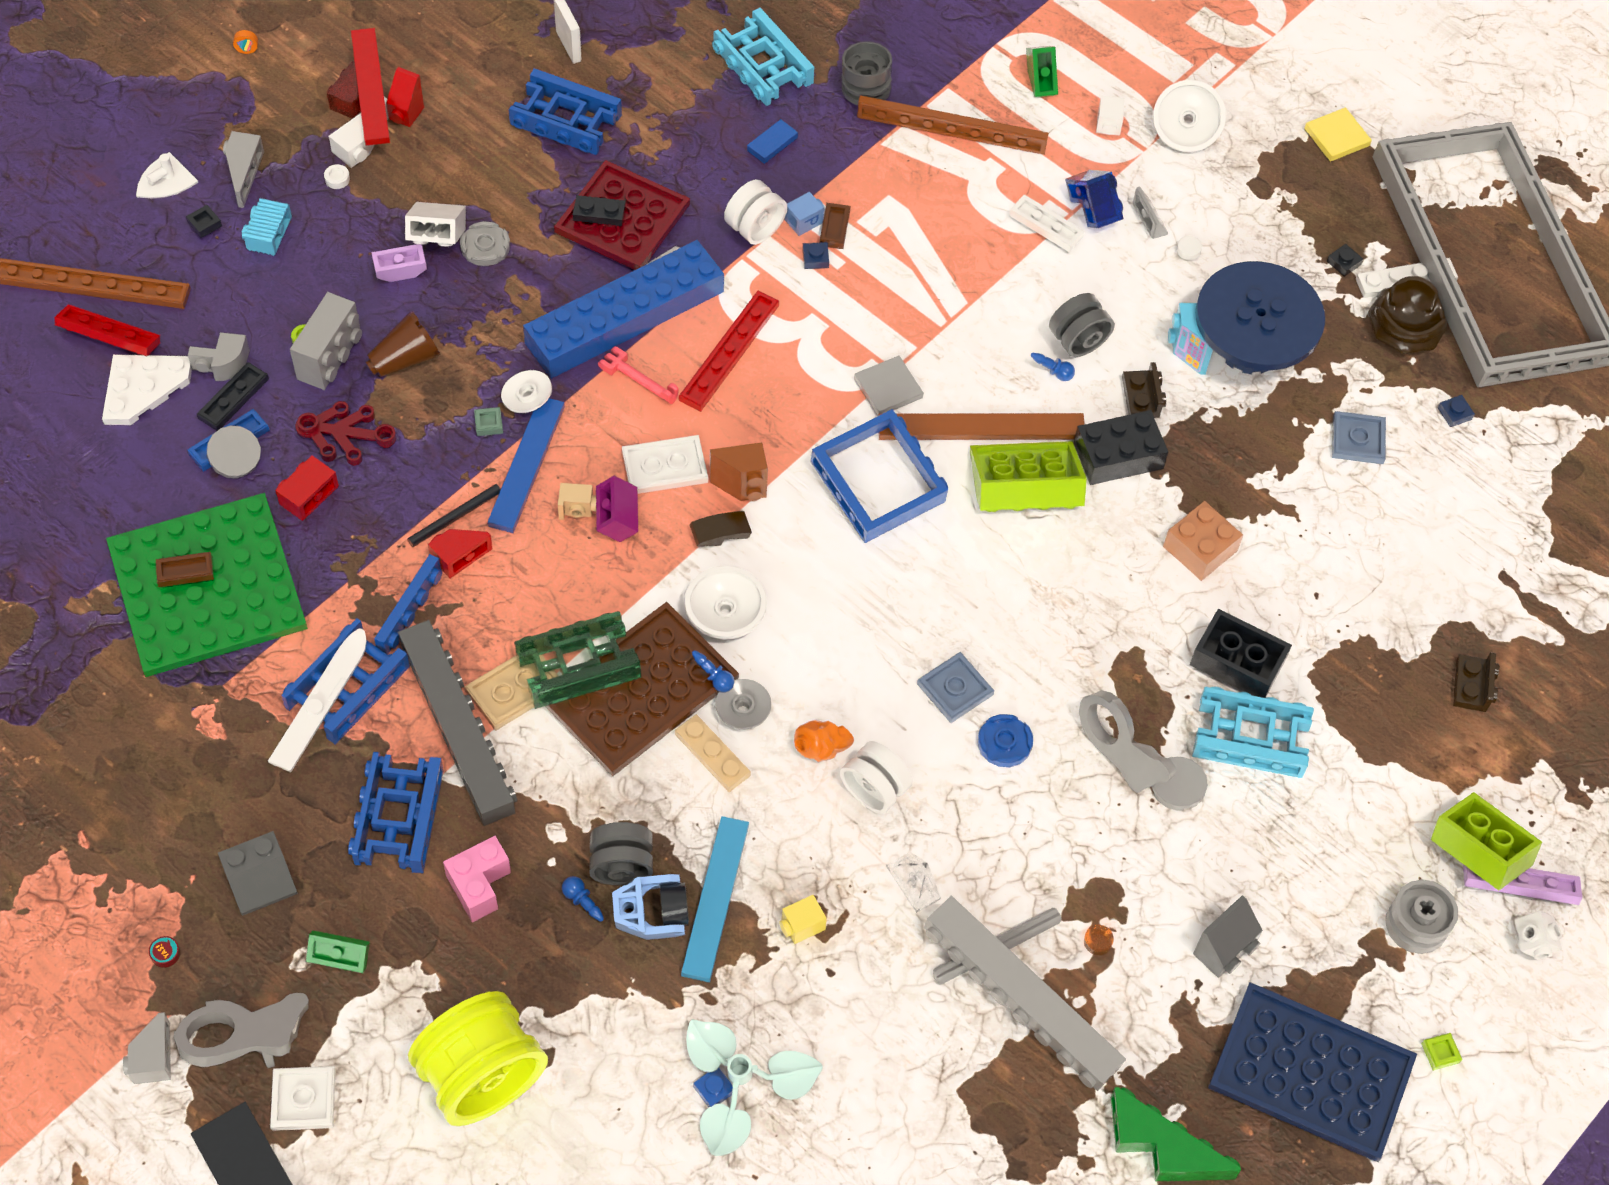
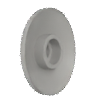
[716,679,771,730]

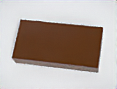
[819,202,851,250]
[156,552,214,587]

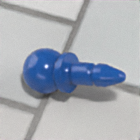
[1030,352,1075,381]
[692,650,735,693]
[562,876,604,921]

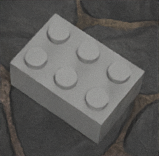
[290,292,362,390]

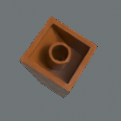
[710,442,768,501]

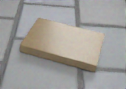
[464,645,562,731]

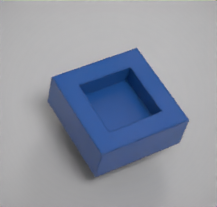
[693,1068,733,1107]

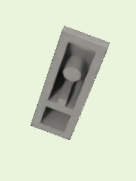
[223,131,264,208]

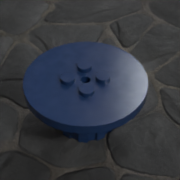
[1195,261,1325,374]

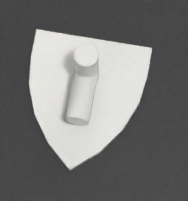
[136,152,198,199]

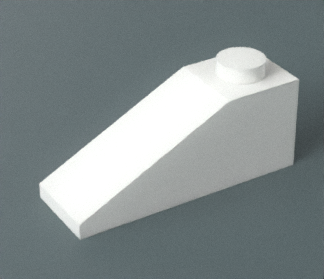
[329,97,389,168]

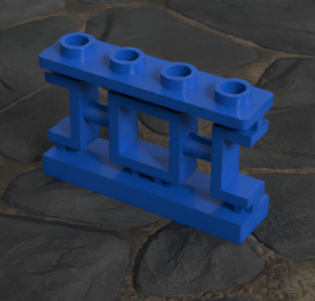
[509,68,622,155]
[348,752,444,873]

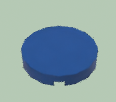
[978,714,1033,768]

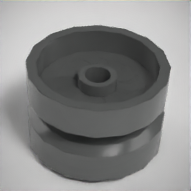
[1049,293,1115,358]
[590,822,653,886]

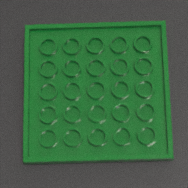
[106,493,308,677]

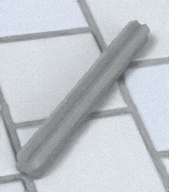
[933,908,1062,985]

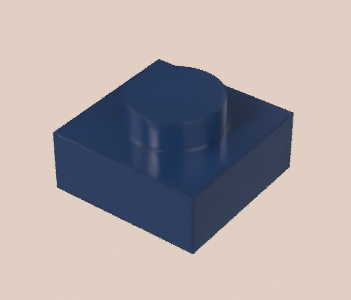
[802,242,829,269]
[1438,395,1475,428]

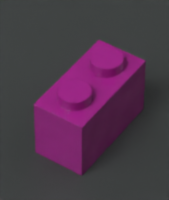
[596,475,638,542]

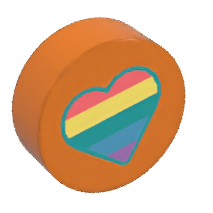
[233,30,258,54]

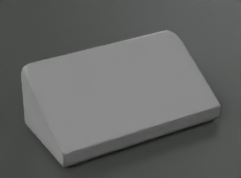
[1133,186,1168,239]

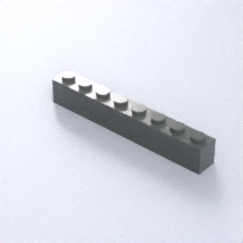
[398,620,518,826]

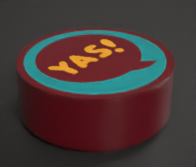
[149,936,180,968]

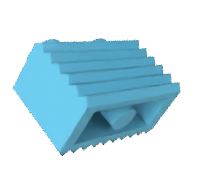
[242,198,292,256]

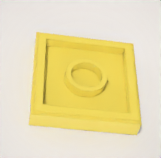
[1304,107,1372,162]

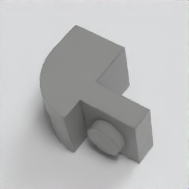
[188,332,250,381]

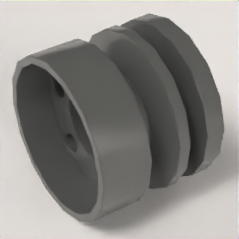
[842,41,892,105]

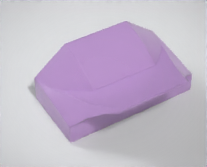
[371,244,427,282]

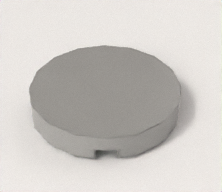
[460,221,510,266]
[207,426,261,479]
[1151,757,1208,811]

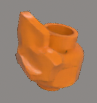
[794,720,854,762]

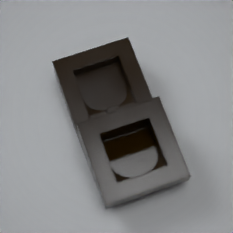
[690,511,752,547]

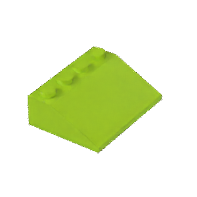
[970,441,1087,512]

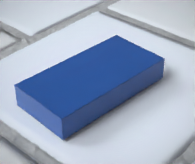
[747,119,798,164]

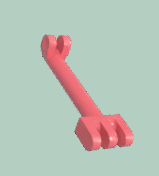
[598,346,679,405]

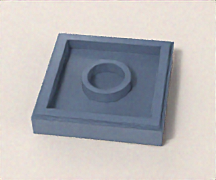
[1332,411,1386,464]
[917,652,995,723]

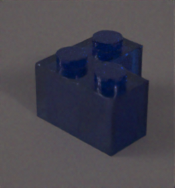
[1065,170,1124,228]

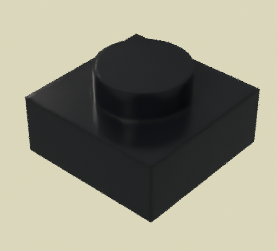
[186,205,222,238]
[1327,244,1363,277]

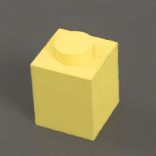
[779,895,827,944]

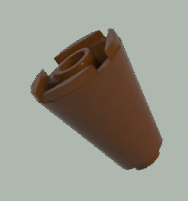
[366,311,441,377]

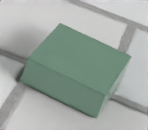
[474,407,503,436]

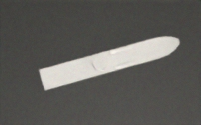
[268,629,367,772]

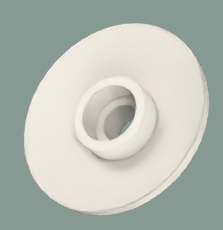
[501,370,552,413]

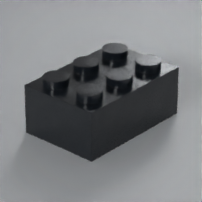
[1073,410,1168,485]
[1190,609,1292,698]

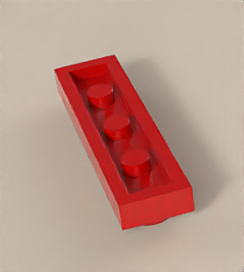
[54,304,160,356]

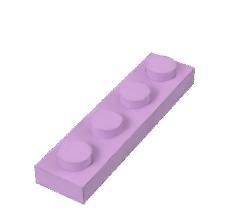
[1463,864,1582,905]

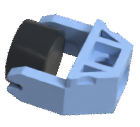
[612,874,689,940]

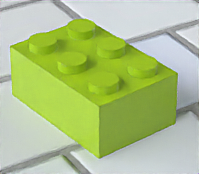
[1431,792,1542,891]

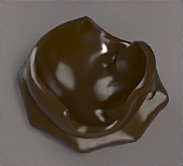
[1368,276,1447,354]

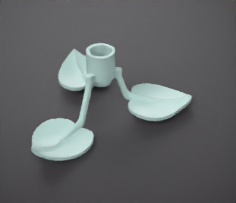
[686,1019,823,1156]

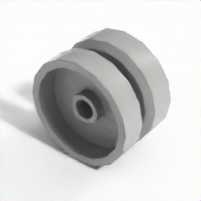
[1385,879,1458,954]

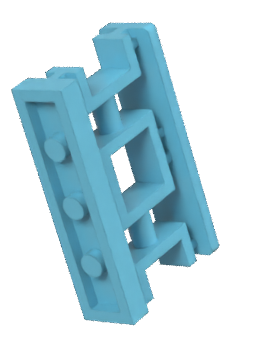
[712,8,814,106]
[1192,687,1314,778]

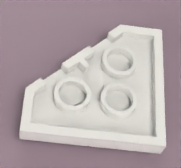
[102,355,192,425]

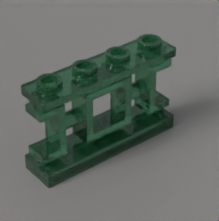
[514,611,642,709]

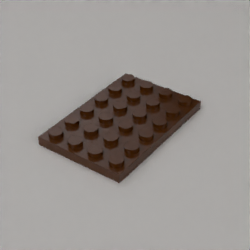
[540,601,739,777]

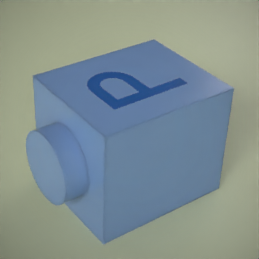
[785,192,825,236]

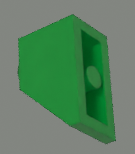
[1026,46,1058,97]

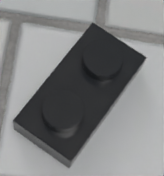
[573,195,626,226]

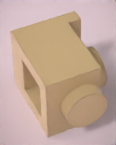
[558,483,596,520]

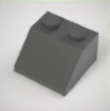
[218,831,298,916]
[1193,895,1263,978]

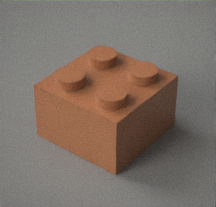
[1163,501,1243,581]

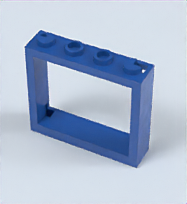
[810,409,948,543]

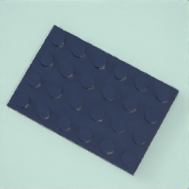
[1208,982,1417,1163]

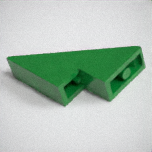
[1110,1087,1241,1182]

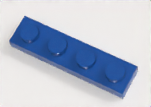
[374,554,442,655]

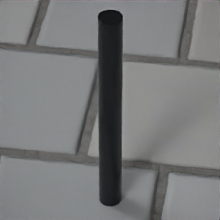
[407,484,501,547]

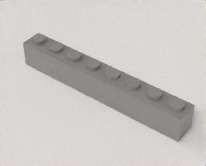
[924,895,1126,1091]

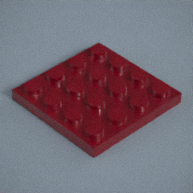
[554,160,690,270]

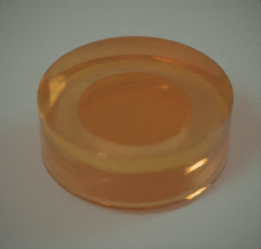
[1083,924,1114,955]

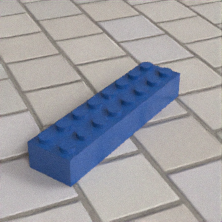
[523,240,724,379]

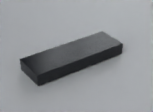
[197,362,269,431]

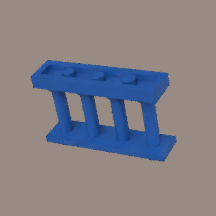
[281,618,410,745]

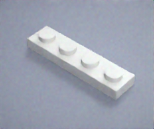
[1356,258,1458,298]

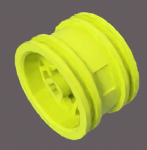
[408,991,548,1126]

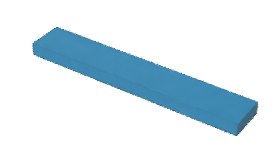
[681,816,749,983]

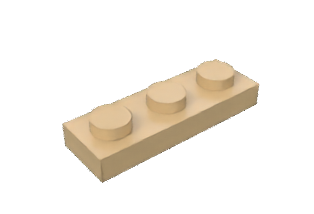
[675,714,751,792]

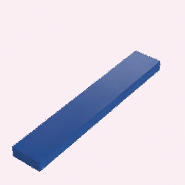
[488,398,565,533]

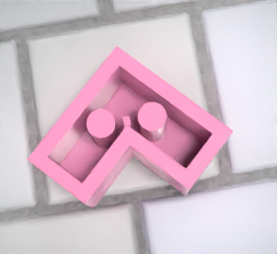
[443,836,511,922]

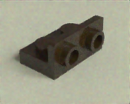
[1122,362,1166,418]
[1453,652,1500,712]

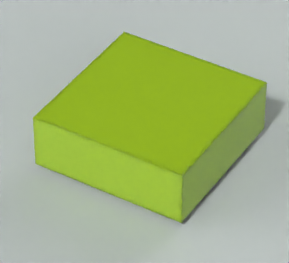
[1421,1033,1463,1071]

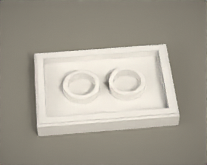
[622,435,708,494]

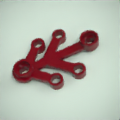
[295,401,396,466]

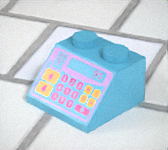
[1168,303,1213,375]

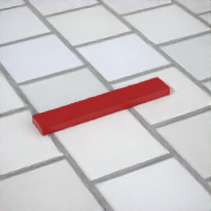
[351,28,390,146]
[679,290,779,412]

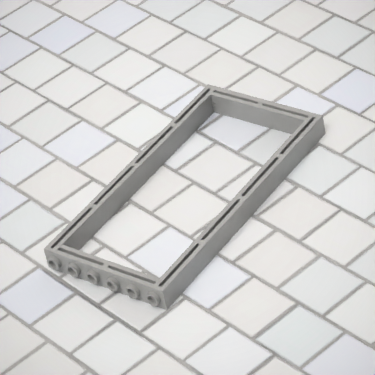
[1372,122,1609,387]

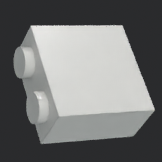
[405,202,466,246]

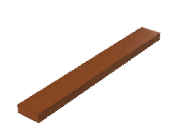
[857,95,1049,155]
[0,258,191,309]
[878,413,1085,440]

